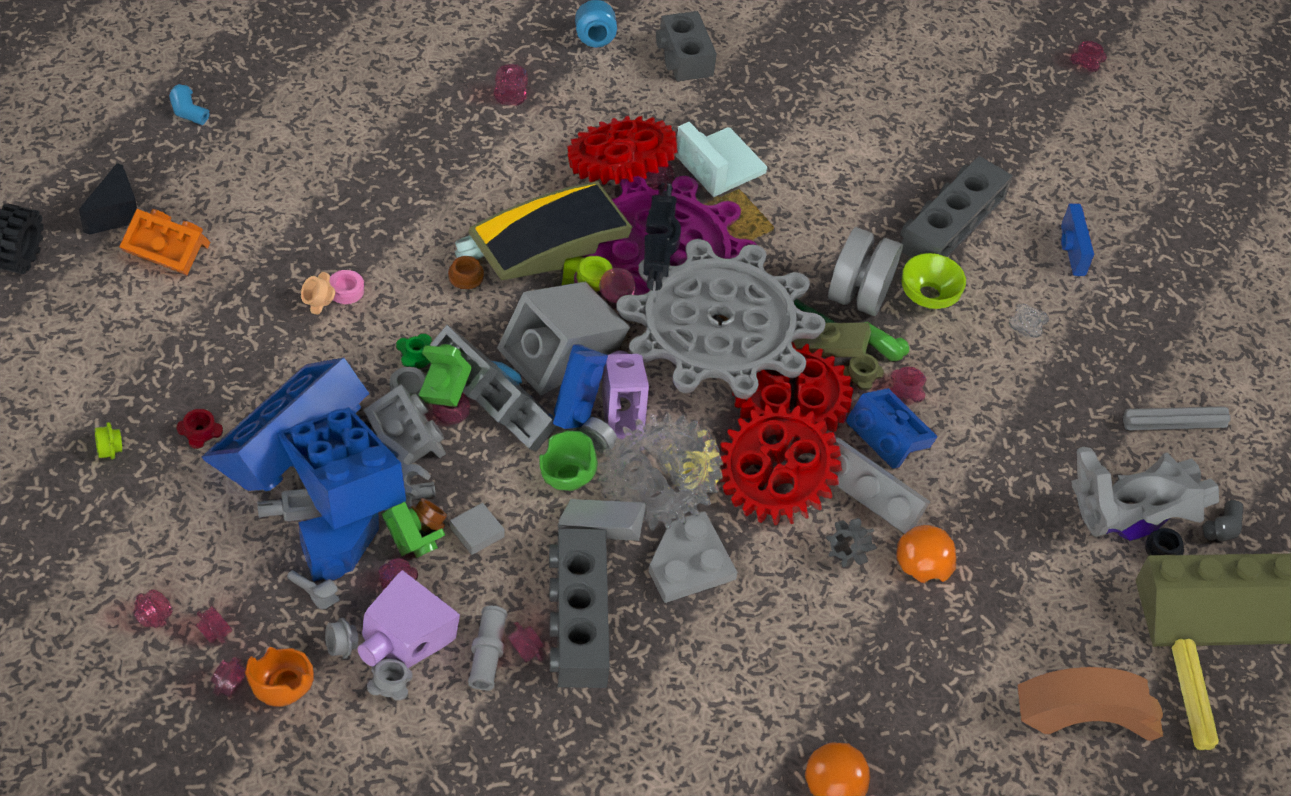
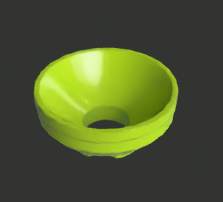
[902,253,966,309]

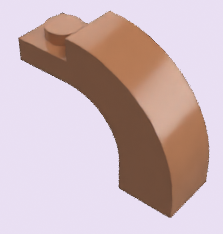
[1018,667,1163,741]

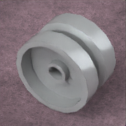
[828,227,903,316]

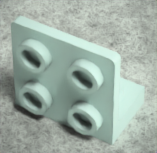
[675,122,767,197]

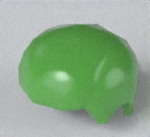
[539,430,598,491]

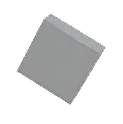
[450,503,505,555]

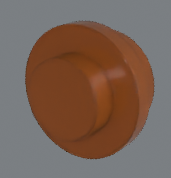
[448,256,484,289]
[409,498,447,533]

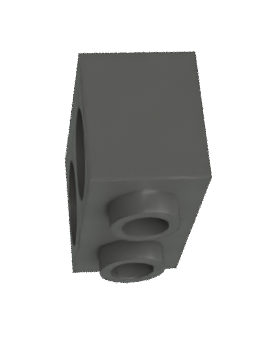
[656,11,717,82]

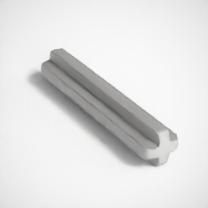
[1123,406,1231,430]

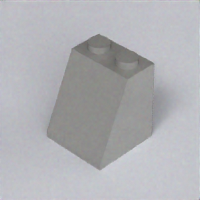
[497,282,630,396]

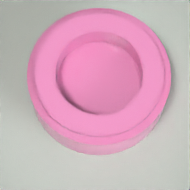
[329,270,364,304]

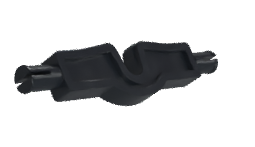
[643,182,681,291]

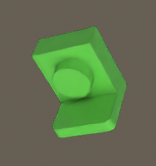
[418,344,472,407]
[382,502,445,558]

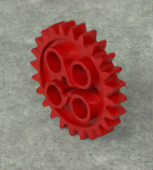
[567,116,678,185]
[732,342,853,443]
[717,403,842,525]

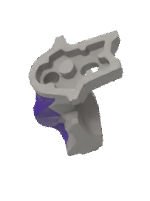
[1072,447,1219,541]

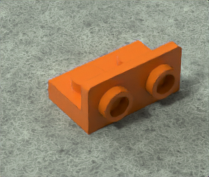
[119,209,211,275]

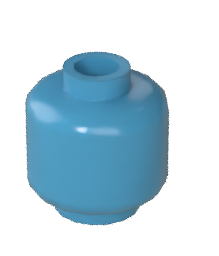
[575,0,617,48]

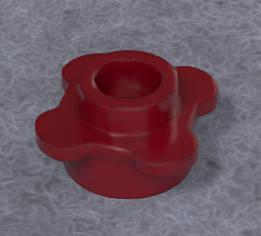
[176,409,223,449]

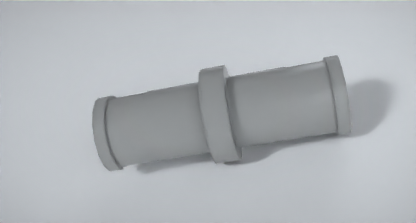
[468,606,508,691]

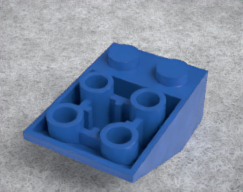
[278,407,406,530]

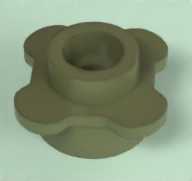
[843,353,884,391]

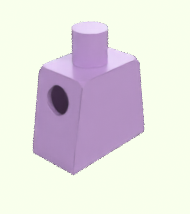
[602,351,649,439]
[358,570,460,668]

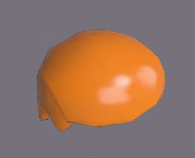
[896,525,956,583]
[245,647,314,707]
[805,742,870,796]

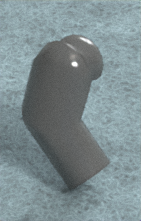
[1203,500,1244,542]

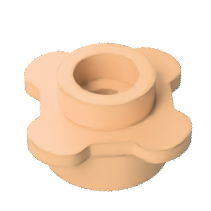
[301,272,335,315]

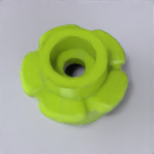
[95,422,122,460]

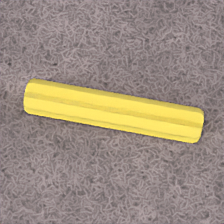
[1172,639,1219,750]

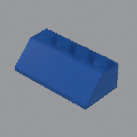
[201,357,369,491]

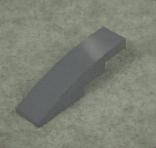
[430,325,557,452]

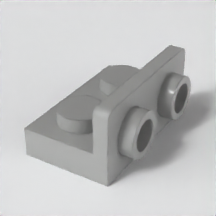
[364,385,446,464]

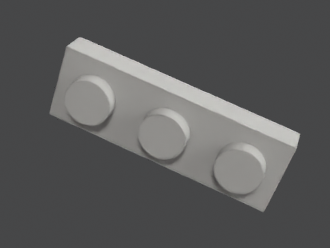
[833,438,930,534]

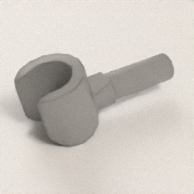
[287,570,340,610]

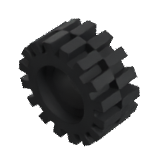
[0,203,44,274]

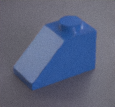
[298,512,379,582]

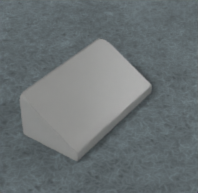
[558,499,646,541]

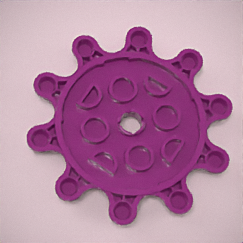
[574,176,757,297]

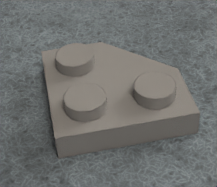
[649,511,738,603]

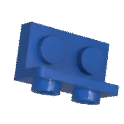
[846,388,938,469]

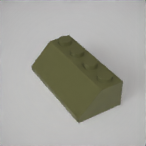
[1135,553,1291,647]

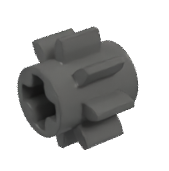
[826,518,877,567]

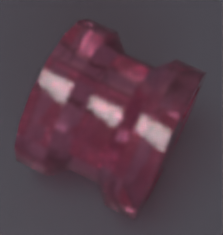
[494,64,528,106]

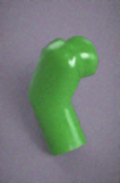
[864,322,909,361]

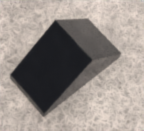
[79,163,137,235]

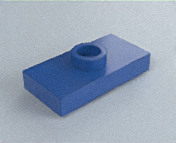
[1061,204,1094,276]

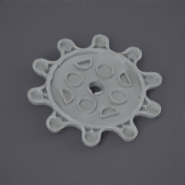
[616,239,825,399]

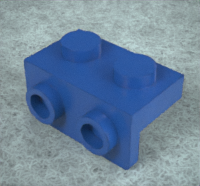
[553,344,608,429]

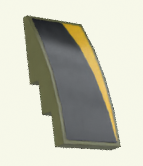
[468,181,632,281]

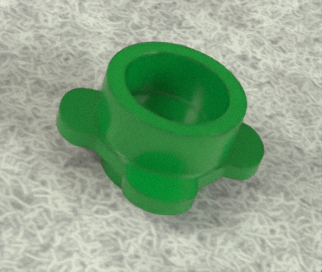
[396,334,432,369]

